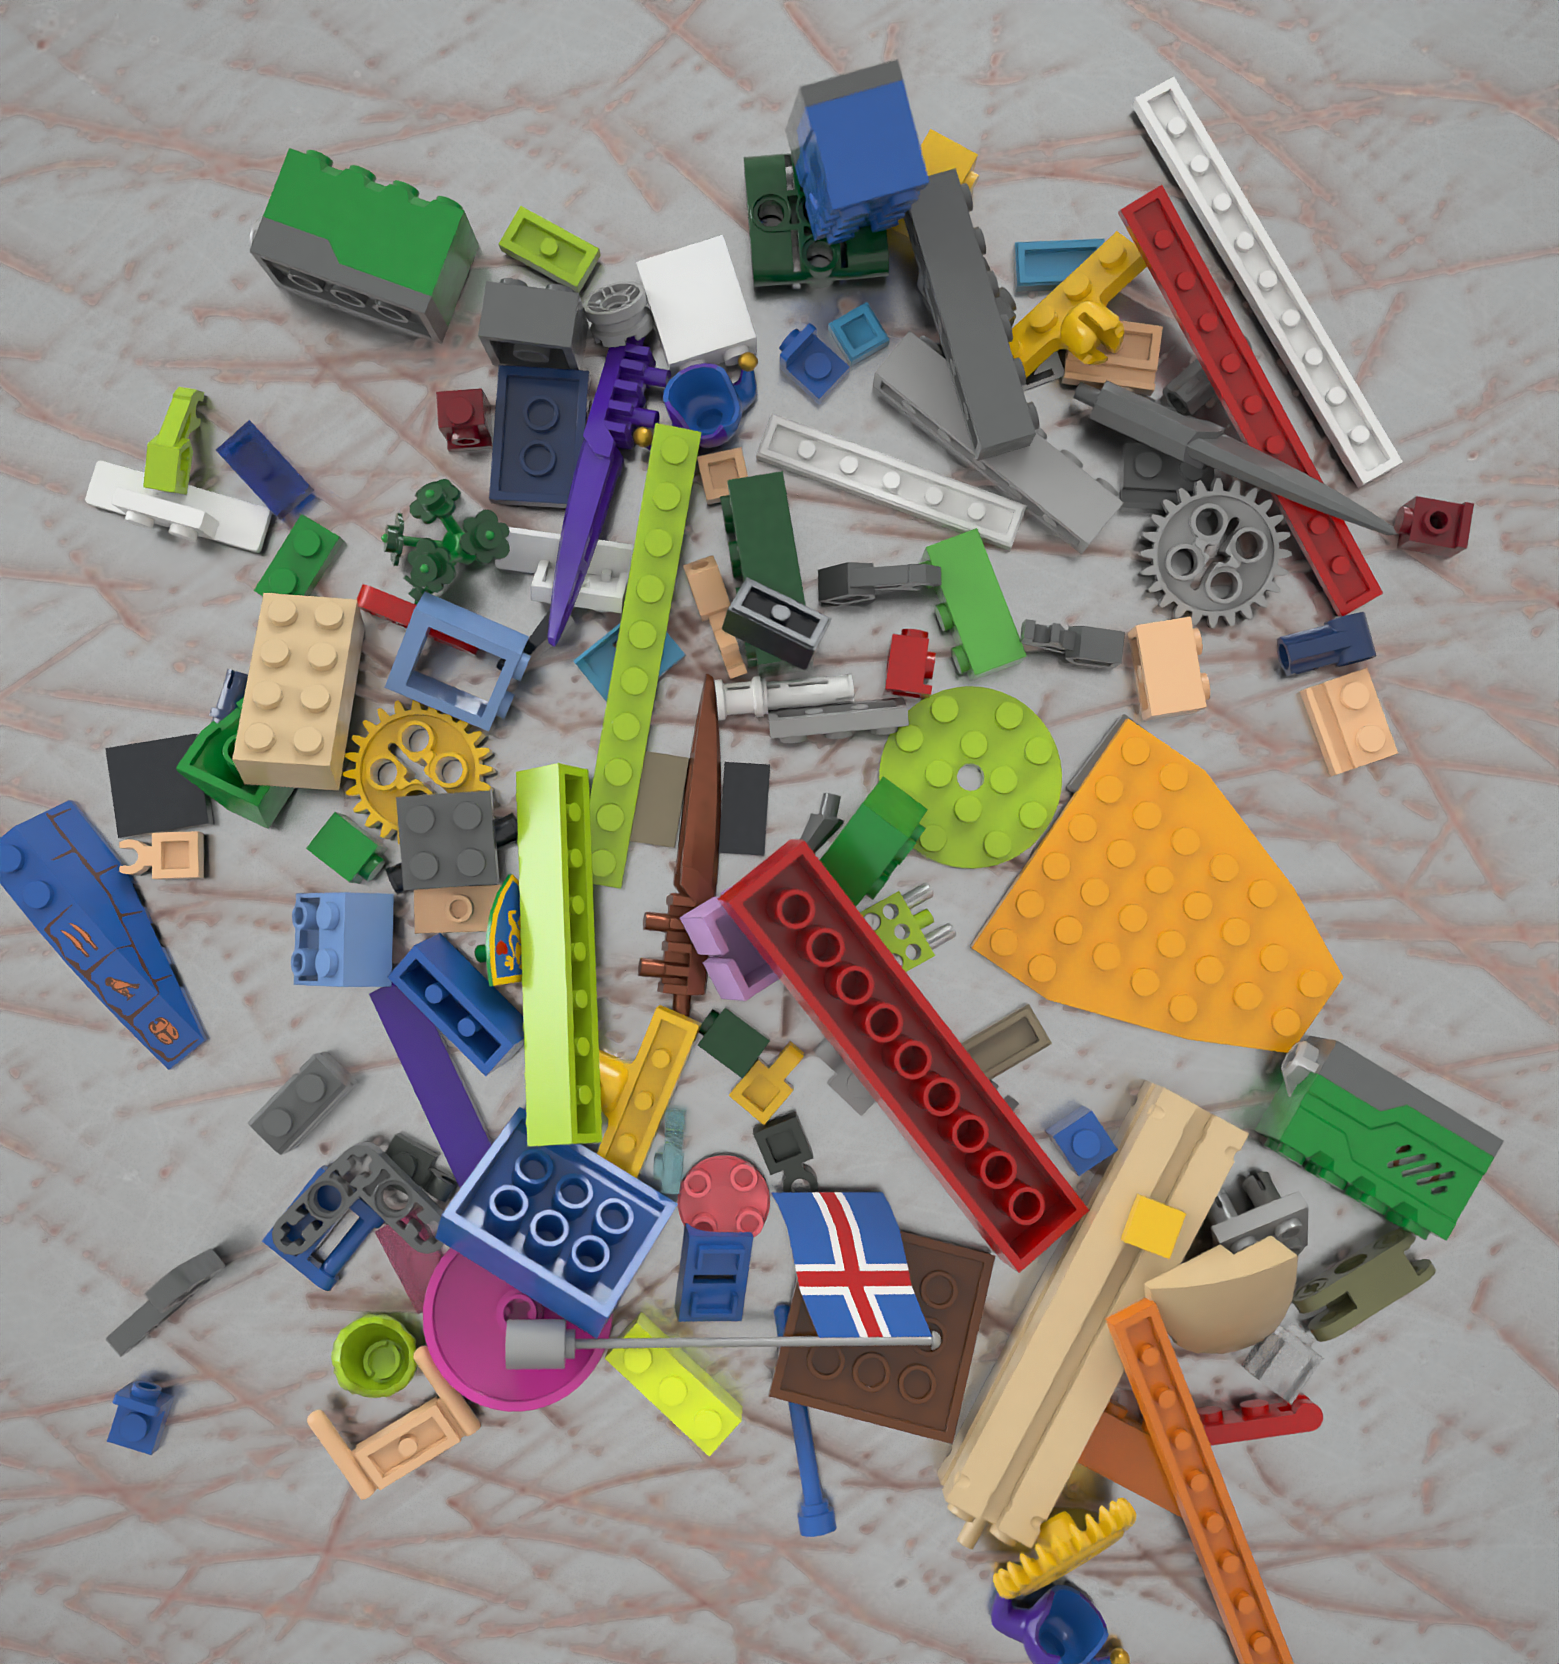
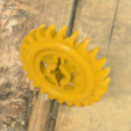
[993,1498,1136,1599]

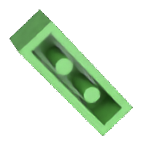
[919,528,1027,682]

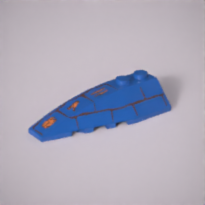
[0,800,207,1070]

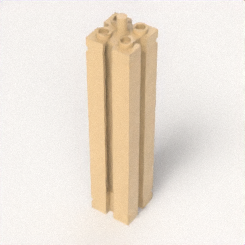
[937,1080,1249,1550]

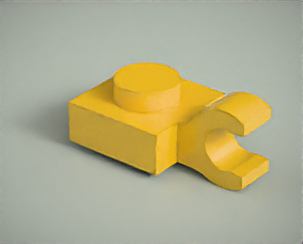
[728,1041,804,1125]

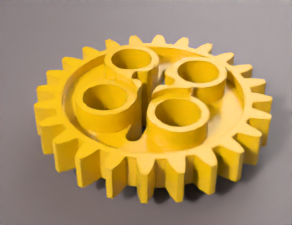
[343,700,496,844]

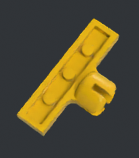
[1009,231,1147,378]
[597,1005,702,1179]

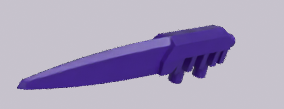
[548,336,672,647]

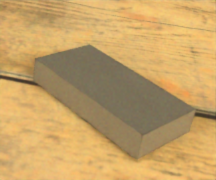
[630,751,689,849]
[960,1003,1052,1080]

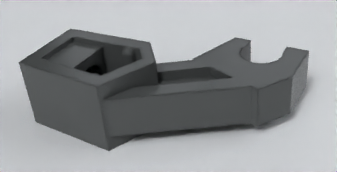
[818,562,942,605]
[1020,619,1125,668]

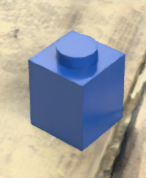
[1045,1106,1118,1176]

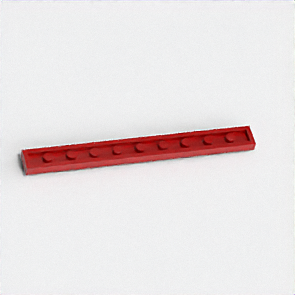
[1118,185,1383,617]

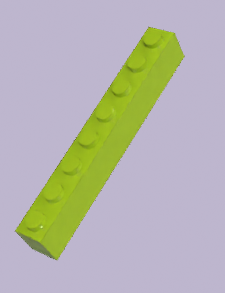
[516,763,602,1147]

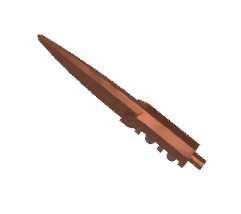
[638,674,721,1017]

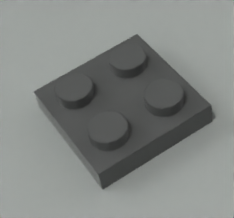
[396,790,499,890]

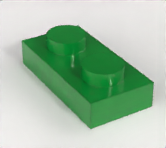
[254,514,344,596]

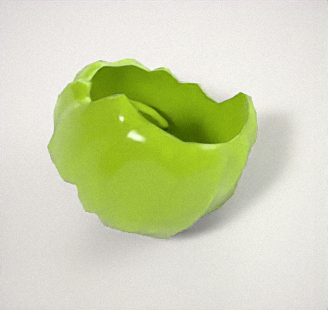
[331,1314,418,1398]

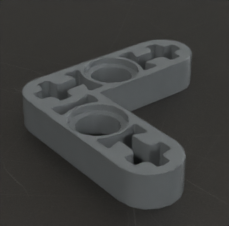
[272,1142,445,1255]
[105,1248,226,1357]

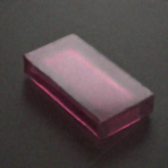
[375,1207,444,1314]

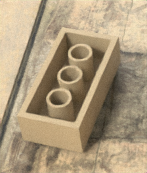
[232,593,365,791]

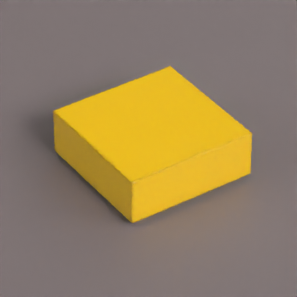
[1121,1193,1186,1260]

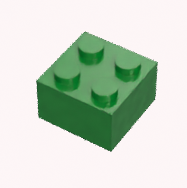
[820,776,928,907]

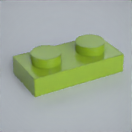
[498,206,601,293]

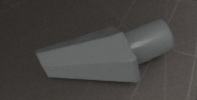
[800,793,844,854]

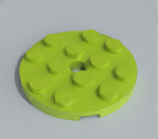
[879,686,1062,869]

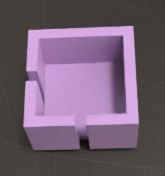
[680,883,779,1001]

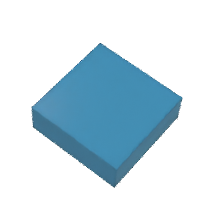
[828,302,890,367]

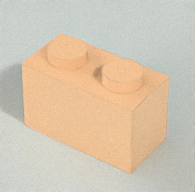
[1128,617,1210,721]

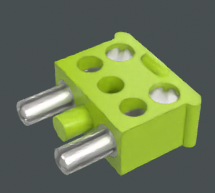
[860,883,956,972]

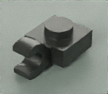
[385,1133,459,1203]

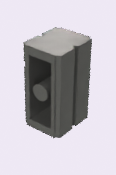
[247,1051,358,1155]

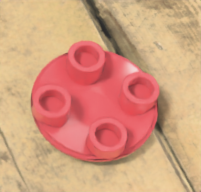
[677,1155,770,1237]

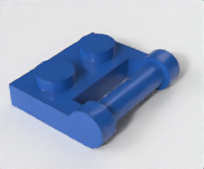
[262,1165,385,1291]

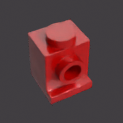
[883,629,936,700]

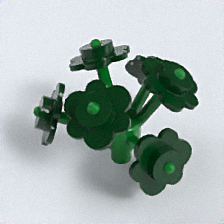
[381,479,510,605]

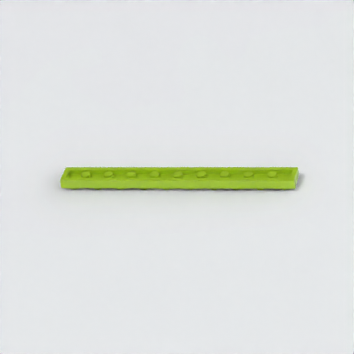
[590,423,701,889]

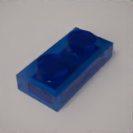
[216,420,314,520]

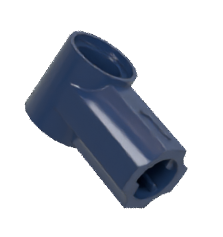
[1277,612,1377,676]

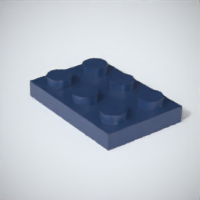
[489,365,591,508]

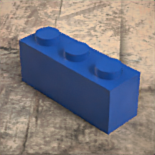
[388,933,524,1076]

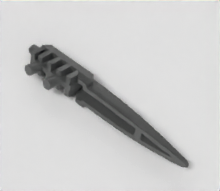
[1073,380,1397,536]

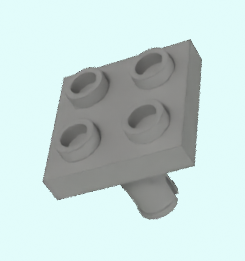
[1207,1171,1309,1255]

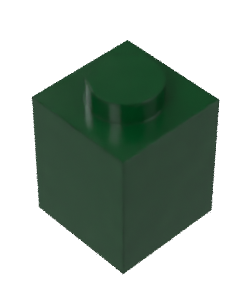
[697,1006,770,1079]

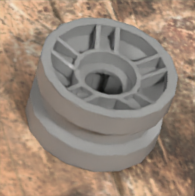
[583,281,654,347]

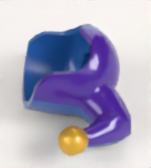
[633,352,758,451]
[991,1584,1130,1664]

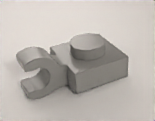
[813,1037,875,1116]

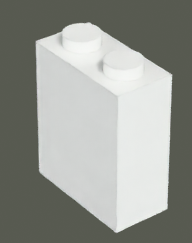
[636,235,757,378]

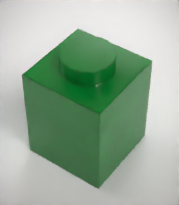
[306,812,388,884]

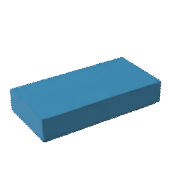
[1013,239,1105,292]

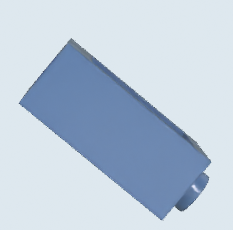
[384,592,531,732]

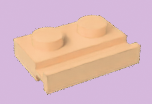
[1062,320,1163,396]
[1300,668,1398,776]

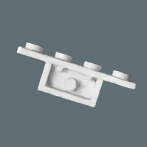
[85,460,272,553]
[495,527,676,613]

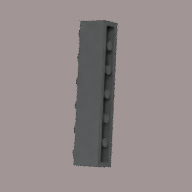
[904,168,1040,461]

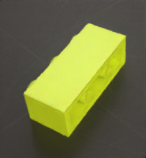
[605,1312,743,1456]

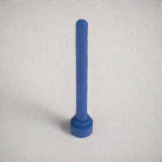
[774,1304,837,1537]

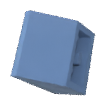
[291,892,394,987]

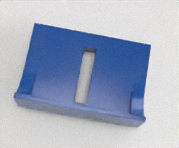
[674,1223,753,1322]

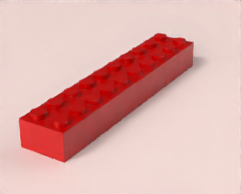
[717,839,1090,1273]

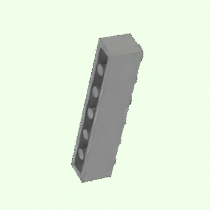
[873,331,1124,554]

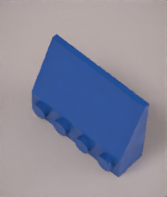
[435,1107,678,1339]

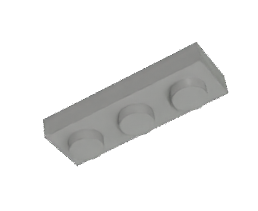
[768,697,909,743]

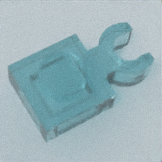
[653,1109,686,1194]

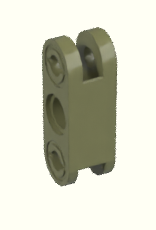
[1292,1228,1436,1342]

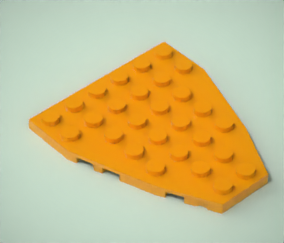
[970,719,1343,1053]

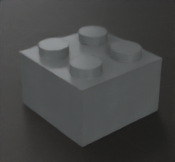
[478,278,589,370]

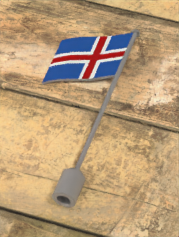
[505,1192,941,1369]

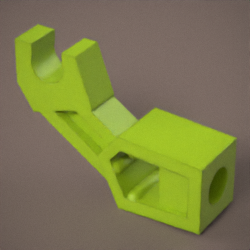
[143,387,204,495]

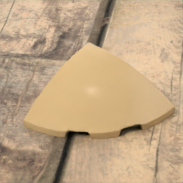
[1144,1235,1298,1354]

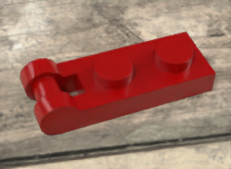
[1197,1391,1323,1446]

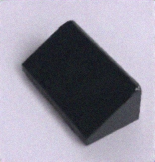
[722,577,832,670]

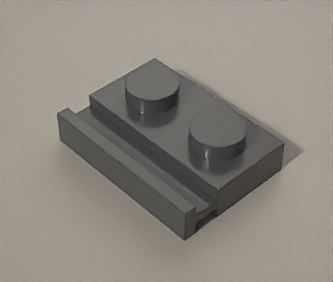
[1119,443,1215,517]

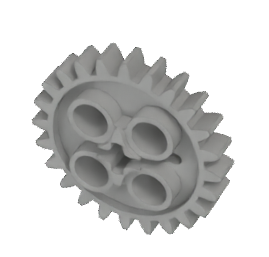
[1138,478,1292,628]

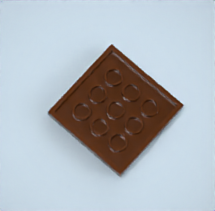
[768,1231,995,1444]

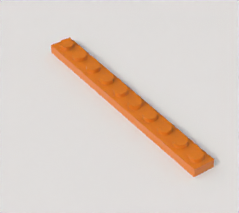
[1105,1298,1294,1664]

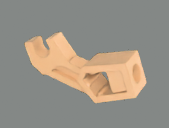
[683,555,747,679]

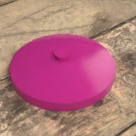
[423,1248,613,1412]

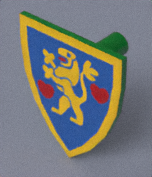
[474,874,522,986]

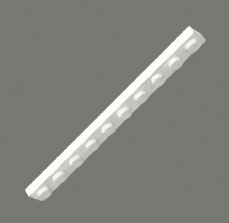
[1132,77,1403,488]

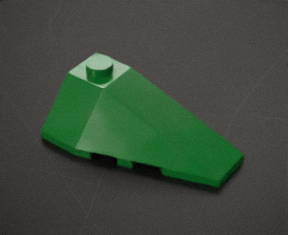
[176,697,294,829]

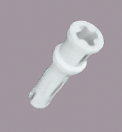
[715,674,854,721]

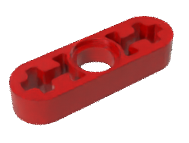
[356,584,479,656]

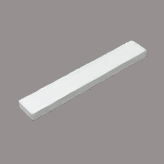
[756,413,1027,551]

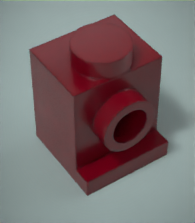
[436,388,493,452]
[1394,496,1474,558]

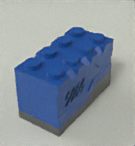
[785,59,930,245]

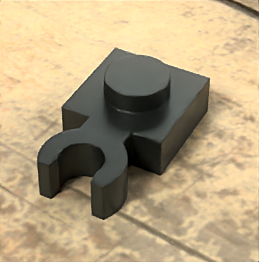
[753,1111,818,1193]

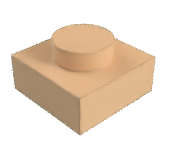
[697,447,748,505]

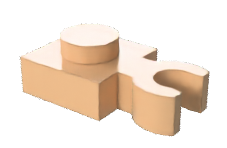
[119,831,204,880]

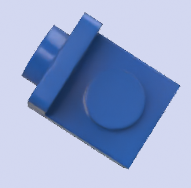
[779,323,850,404]
[107,1381,174,1455]

